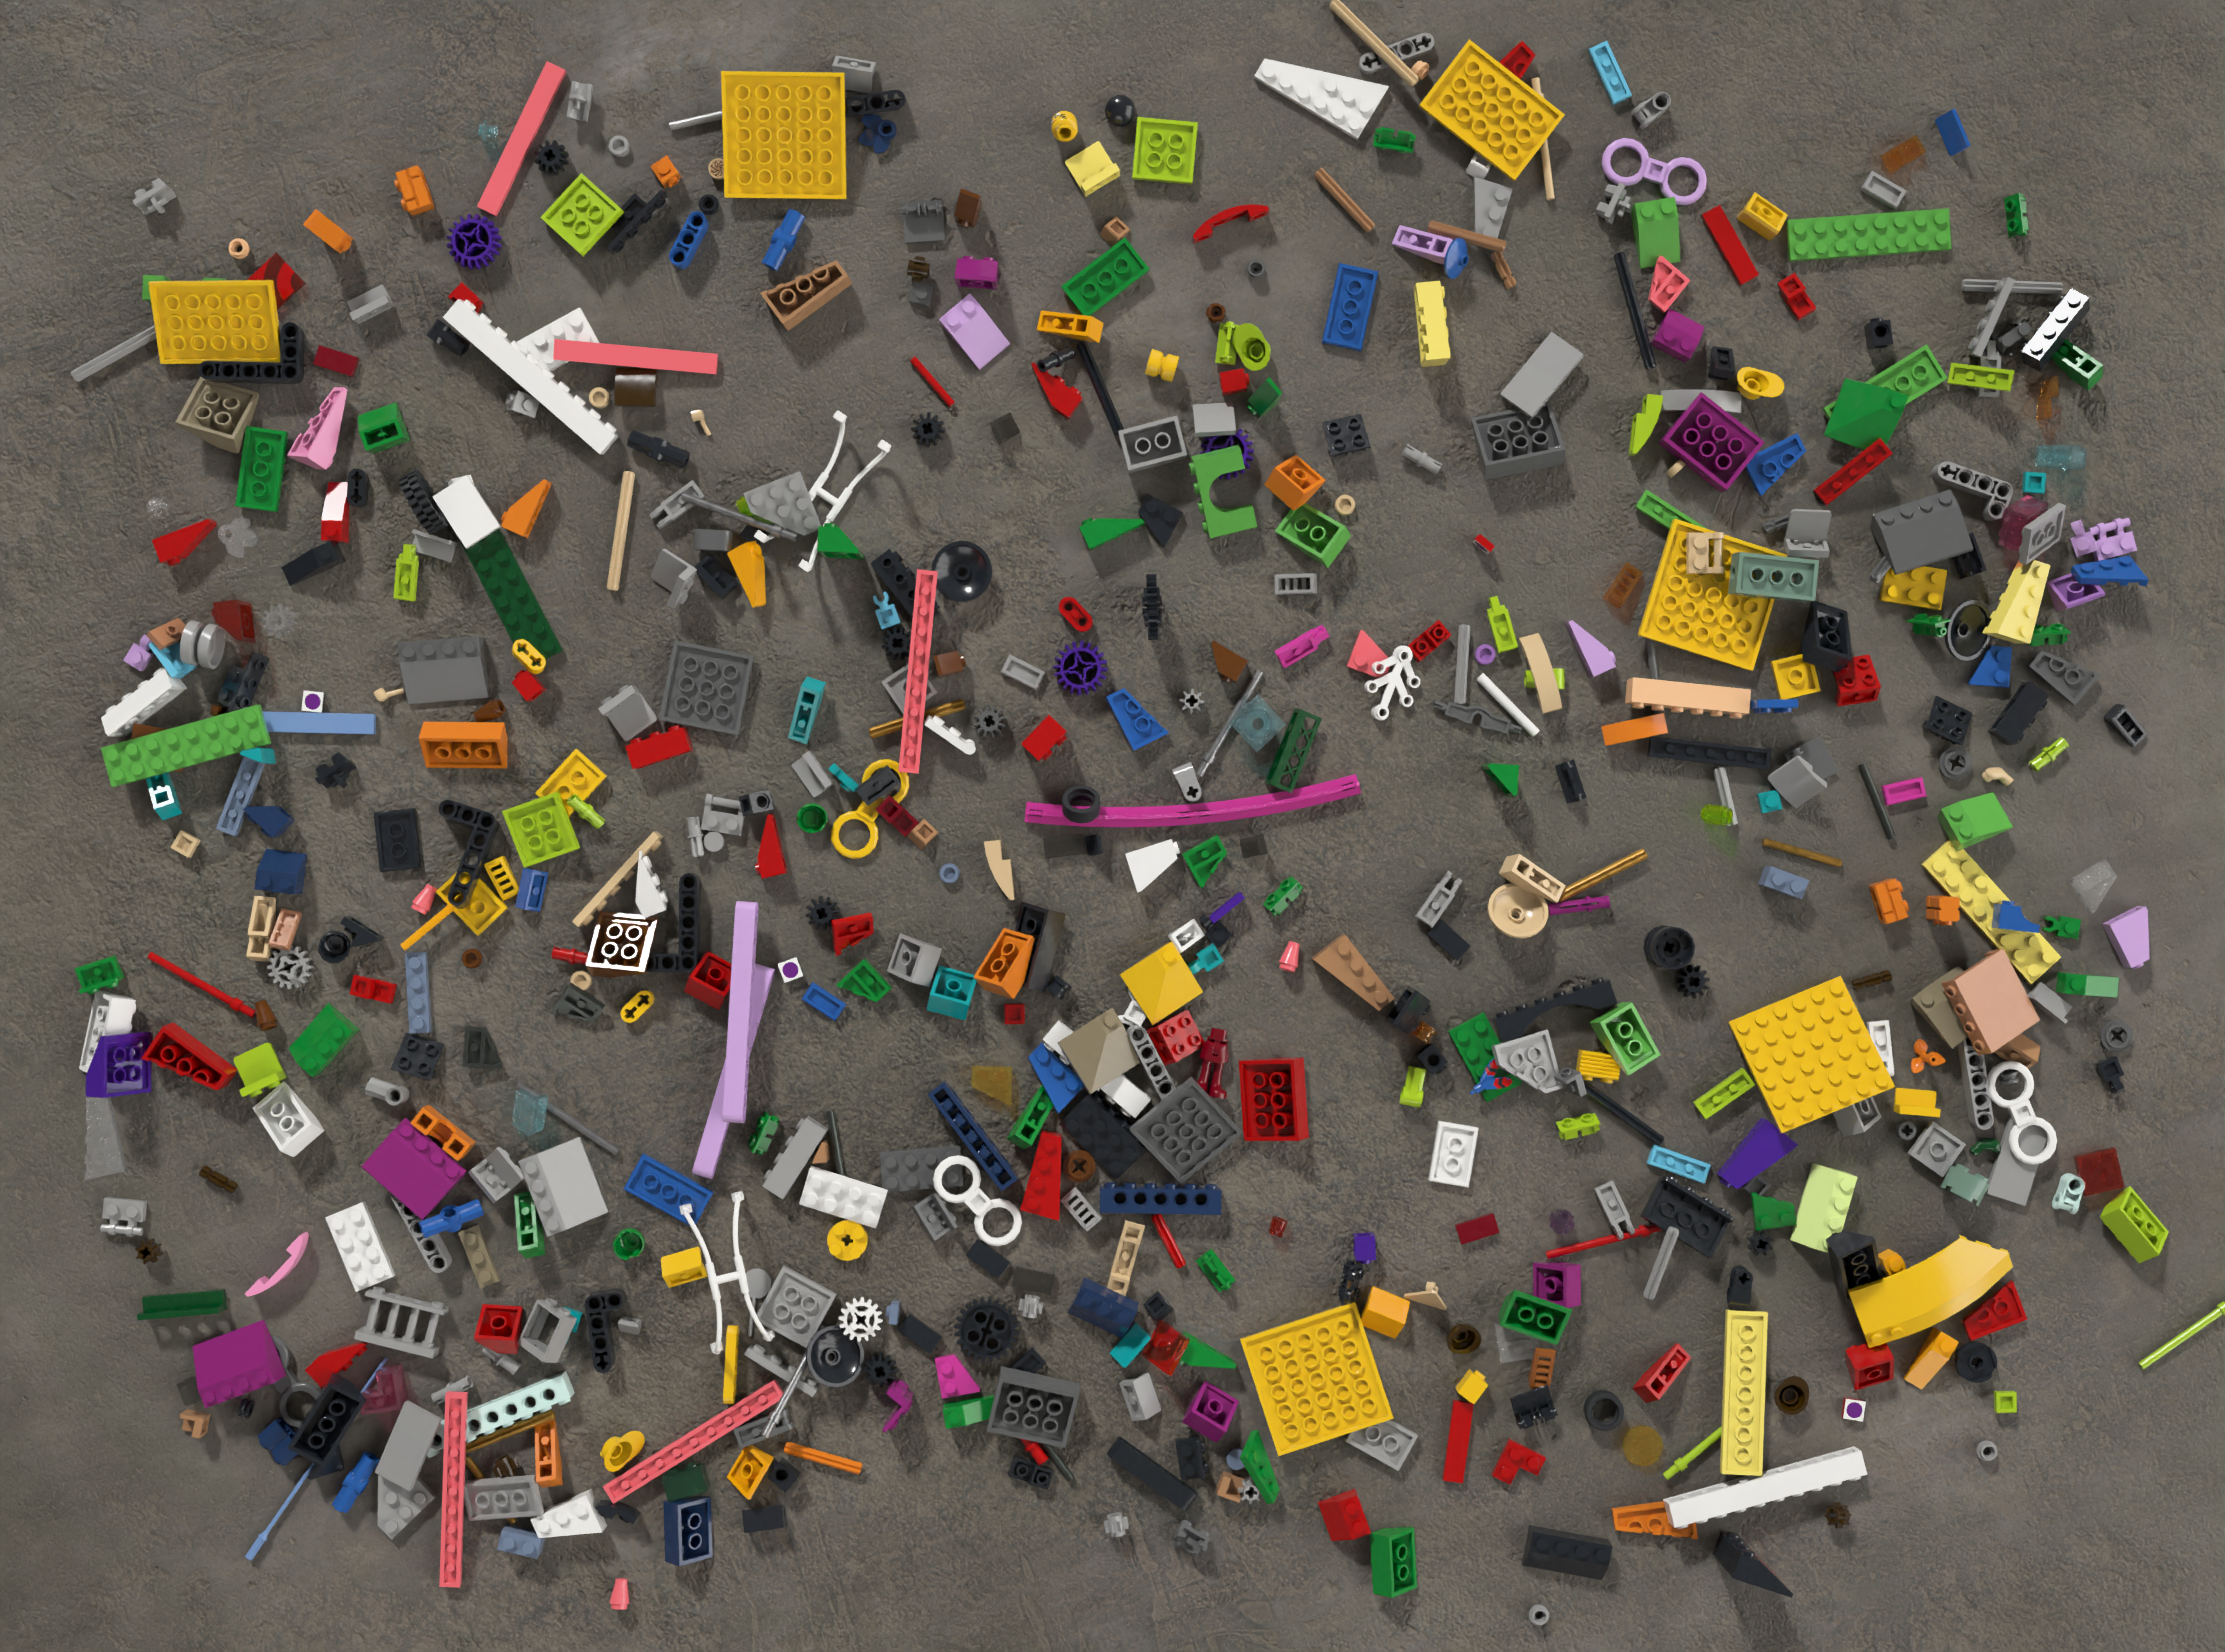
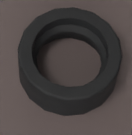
[1062,785,1100,823]
[1583,1390,1624,1431]

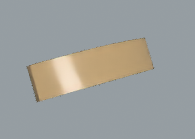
[1519,633,1562,714]
[1107,1220,1145,1296]

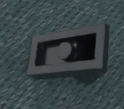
[1708,346,1735,380]
[340,916,384,948]

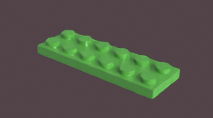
[1822,344,1948,421]

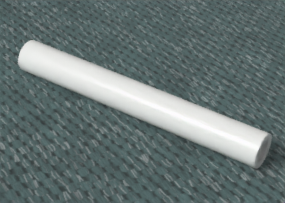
[1476,673,1540,737]

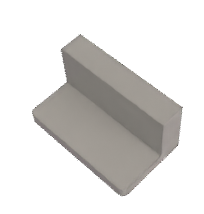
[832,56,876,94]
[347,285,394,324]
[412,529,457,563]
[792,751,834,797]
[2028,981,2072,1024]
[1119,1373,1161,1421]

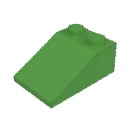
[1630,197,1680,269]
[1275,503,1351,568]
[1937,792,2013,852]
[1590,1002,1661,1076]

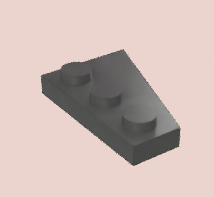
[2026,651,2101,705]

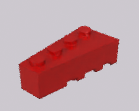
[141,1022,238,1090]

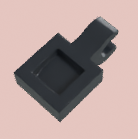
[1199,914,1232,949]
[2095,1056,2125,1094]

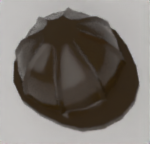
[1446,1323,1482,1354]
[1774,1376,1809,1415]

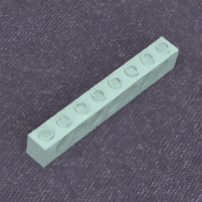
[427,1371,575,1458]

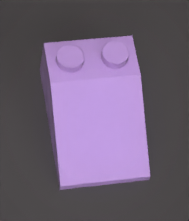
[939,293,1010,370]

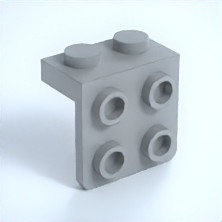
[1783,509,1832,559]
[651,549,697,609]
[598,685,657,741]
[468,1147,524,1204]

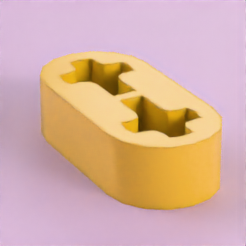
[512,639,546,674]
[621,990,655,1023]

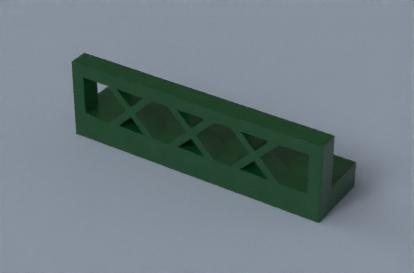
[1265,708,1322,793]
[137,1289,227,1320]

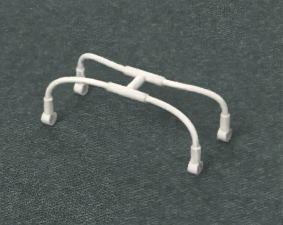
[754,410,891,572]
[679,1191,775,1354]

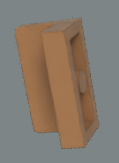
[1994,1034,2041,1069]

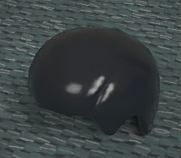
[1105,95,1136,127]
[318,931,350,963]

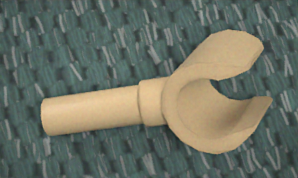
[691,410,711,436]
[373,688,404,701]

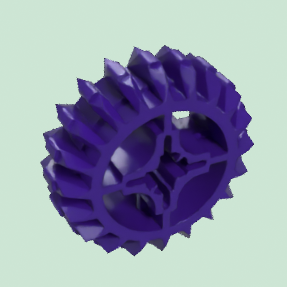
[446,214,502,270]
[1200,429,1254,480]
[1053,641,1108,696]

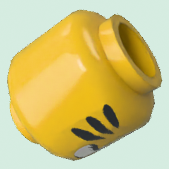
[1051,111,1078,142]

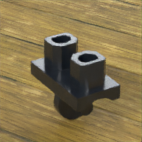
[315,752,357,789]

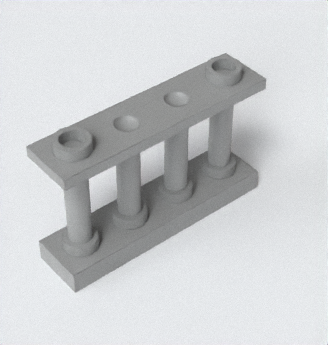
[354,1287,450,1359]

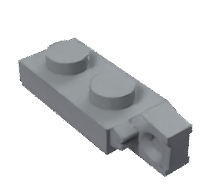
[1977,340,2001,398]

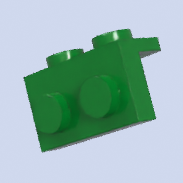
[74,955,124,995]

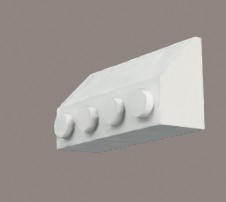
[101,668,187,737]
[79,991,136,1073]

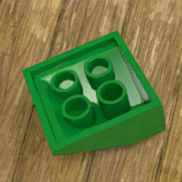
[1823,378,1909,450]

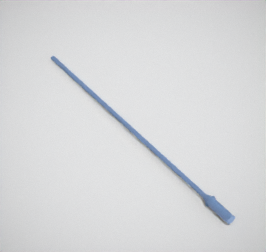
[245,1357,388,1560]

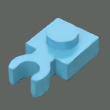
[873,592,901,630]

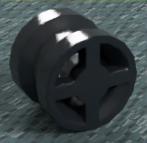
[1047,975,1072,1000]

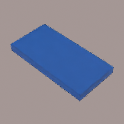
[1322,263,1379,352]
[623,1153,714,1227]

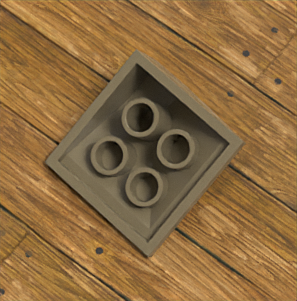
[175,377,259,454]
[1910,966,1968,1049]
[1058,1008,1140,1094]

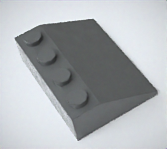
[1471,402,1566,480]
[1870,490,1973,575]
[398,636,489,704]
[987,1366,1080,1448]

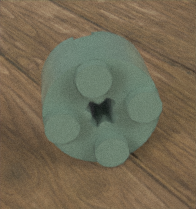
[1940,1164,1989,1206]

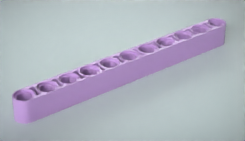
[722,901,759,1123]
[692,963,775,1179]

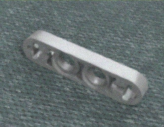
[1358,33,1434,74]

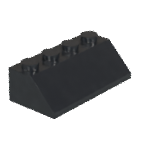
[1015,902,1066,992]
[1825,1230,1883,1300]
[288,1372,366,1467]
[1522,1525,1613,1580]

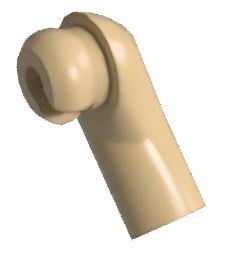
[1982,767,2013,786]

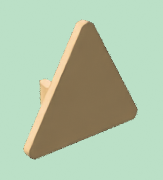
[1404,1282,1447,1310]

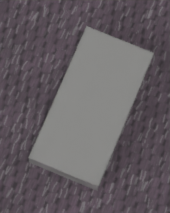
[1860,171,1906,210]
[1001,654,1046,690]

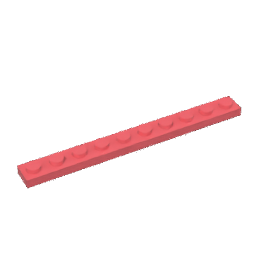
[898,569,938,774]
[603,1379,784,1504]
[439,1391,468,1588]

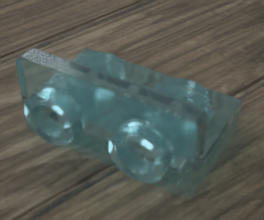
[512,1088,548,1136]

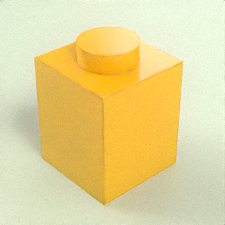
[1455,1369,1488,1404]

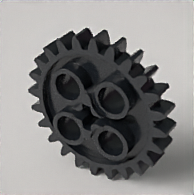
[1142,574,1162,640]
[954,1296,1020,1363]

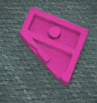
[935,1354,981,1399]

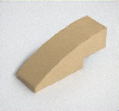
[984,840,1015,900]
[246,896,276,962]

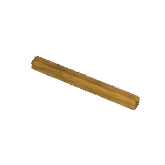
[869,699,966,738]
[1559,849,1648,902]
[466,1409,556,1454]

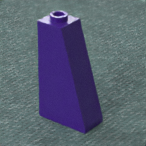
[1717,1117,1798,1189]

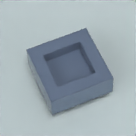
[886,1300,900,1325]

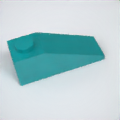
[788,676,826,744]
[146,773,182,821]

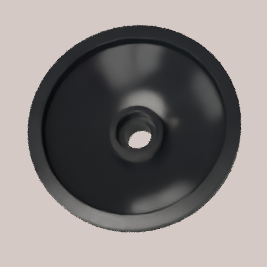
[931,541,992,602]
[1944,600,1991,661]
[806,1325,864,1388]

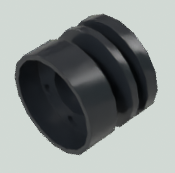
[1643,925,1695,969]

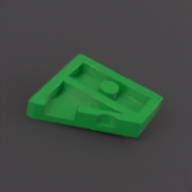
[1182,834,1227,888]
[836,958,892,1002]
[1751,1192,1796,1231]

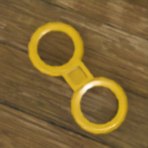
[831,759,909,859]

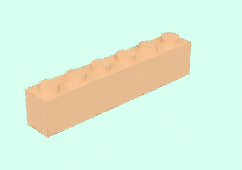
[1625,677,1751,719]

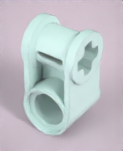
[2052,1173,2085,1215]

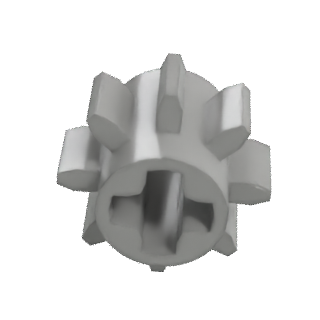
[1179,689,1204,714]
[1018,1294,1043,1318]
[1238,1477,1261,1504]
[1104,1512,1129,1537]

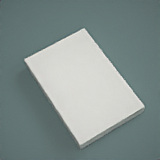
[433,475,501,549]
[1428,1121,1479,1188]

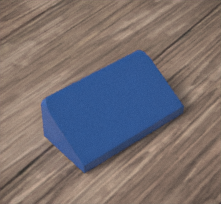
[1935,108,1970,156]
[515,868,548,912]

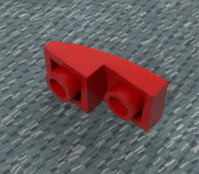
[1407,620,1451,663]

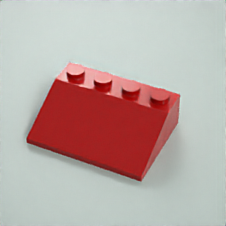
[1239,1057,1309,1141]

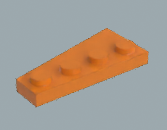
[1611,1501,1698,1539]

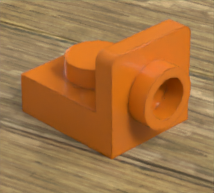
[650,155,681,188]

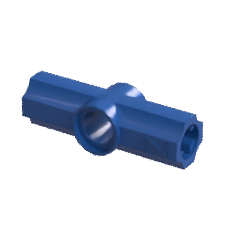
[762,209,805,272]
[419,1199,484,1239]
[332,1451,380,1513]

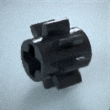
[1747,1231,1773,1256]

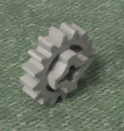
[267,945,314,989]

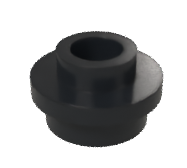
[699,194,719,215]

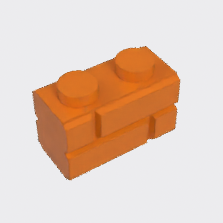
[394,166,435,216]
[1868,878,1909,924]
[1926,896,1960,925]

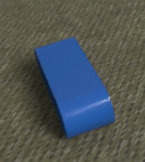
[669,211,709,270]

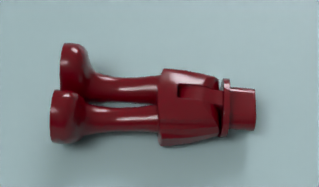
[1197,1027,1229,1099]

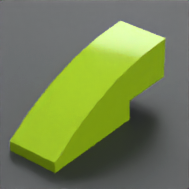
[1628,394,1664,457]

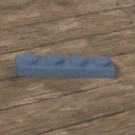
[216,756,265,836]
[405,952,432,1033]

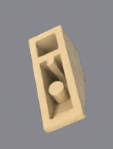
[1499,854,1566,903]

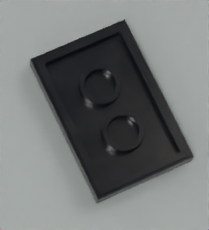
[374,808,422,872]

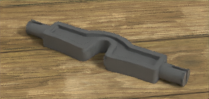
[1433,700,1522,735]

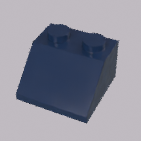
[254,849,307,895]

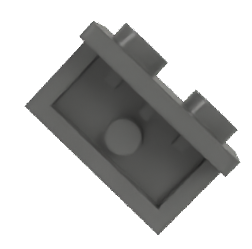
[912,1193,957,1242]

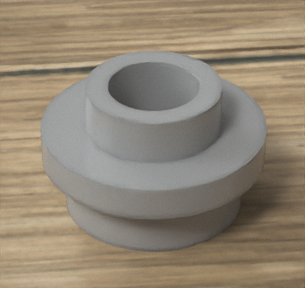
[1976,1441,1997,1461]
[1529,1604,1549,1625]

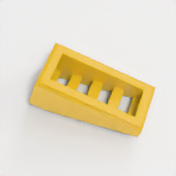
[484,856,519,901]

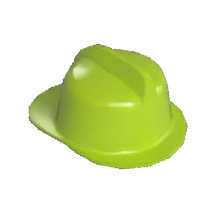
[1233,323,1271,371]

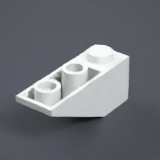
[635,851,669,918]

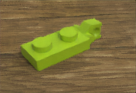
[393,544,419,601]
[1487,596,1518,653]

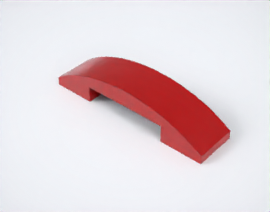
[1192,204,1269,244]

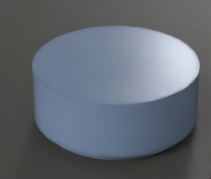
[939,863,960,884]
[1226,1448,1244,1470]

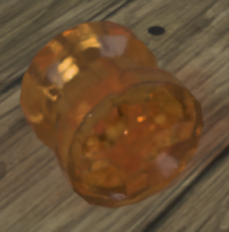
[1412,1020,1437,1045]

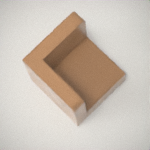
[179,1409,211,1438]
[1216,1471,1245,1503]

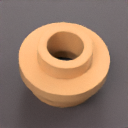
[1411,61,1429,80]
[228,238,250,259]

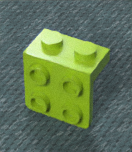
[234,1042,287,1098]

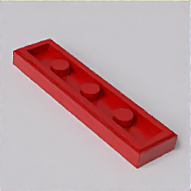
[1701,205,1759,286]
[1814,438,1893,506]
[1442,1399,1474,1483]

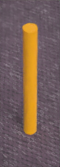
[400,894,464,950]

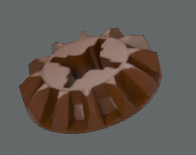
[1063,1150,1095,1182]

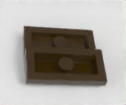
[614,367,658,407]

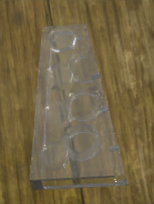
[84,1097,127,1181]

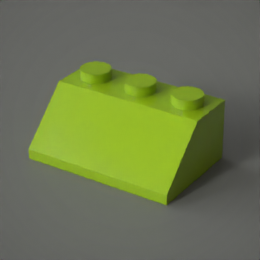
[2100,1186,2169,1263]

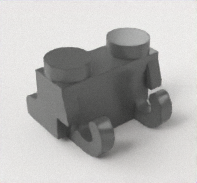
[1989,318,2031,358]
[1173,1520,1210,1557]

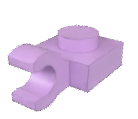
[2070,519,2098,557]
[123,634,154,671]

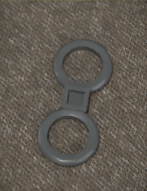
[270,1334,321,1429]

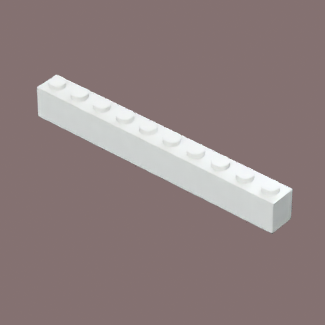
[443,299,619,454]
[1663,1446,1867,1529]

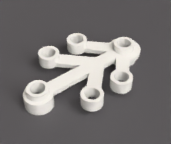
[1364,645,1420,720]

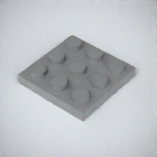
[757,1266,837,1348]

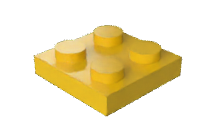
[1770,654,1821,699]

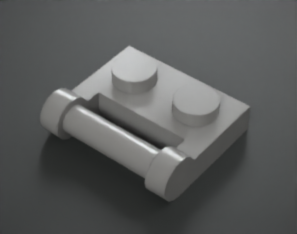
[701,793,745,836]

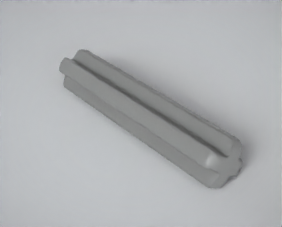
[1713,767,1738,826]

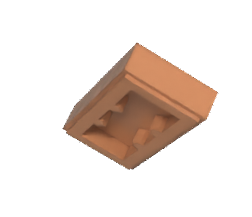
[146,618,186,650]
[268,908,302,951]

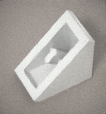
[1168,919,1205,953]

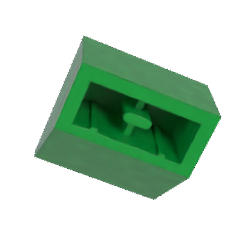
[358,402,410,454]

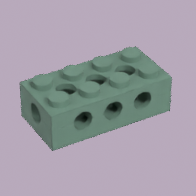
[1728,552,1819,603]

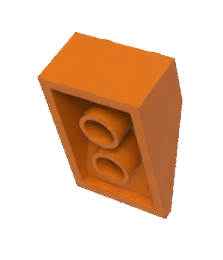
[973,928,1035,999]

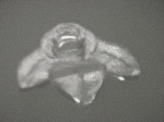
[218,517,259,558]

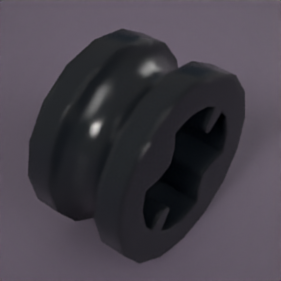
[237,1398,255,1419]

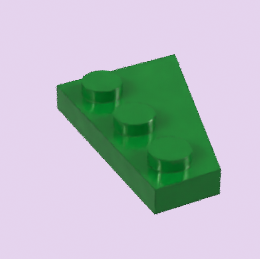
[1240,1430,1280,1504]

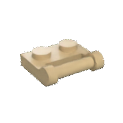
[1686,532,1724,574]

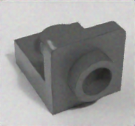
[1554,1068,1587,1097]

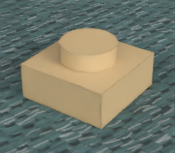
[171,830,201,858]

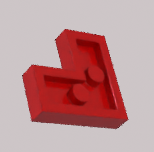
[1491,1439,1546,1485]

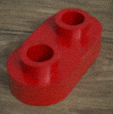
[1059,597,1093,632]

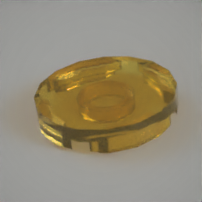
[1622,1425,1663,1467]

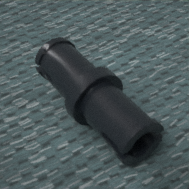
[1037,346,1075,372]

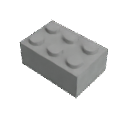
[1118,416,1187,474]

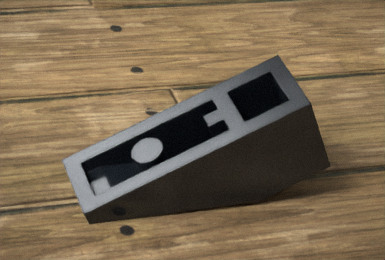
[281,541,346,586]

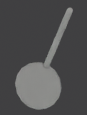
[746,1268,772,1336]

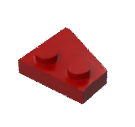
[831,912,874,956]

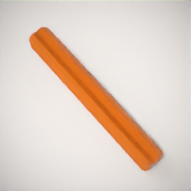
[784,1442,862,1475]

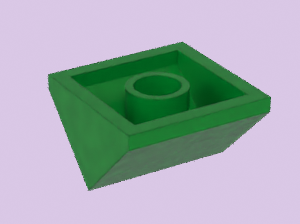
[1482,763,1519,797]

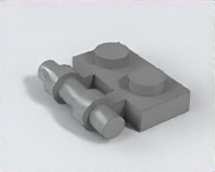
[100,1197,147,1237]

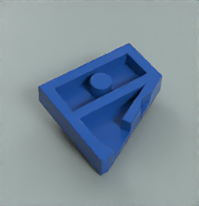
[1967,646,2012,688]

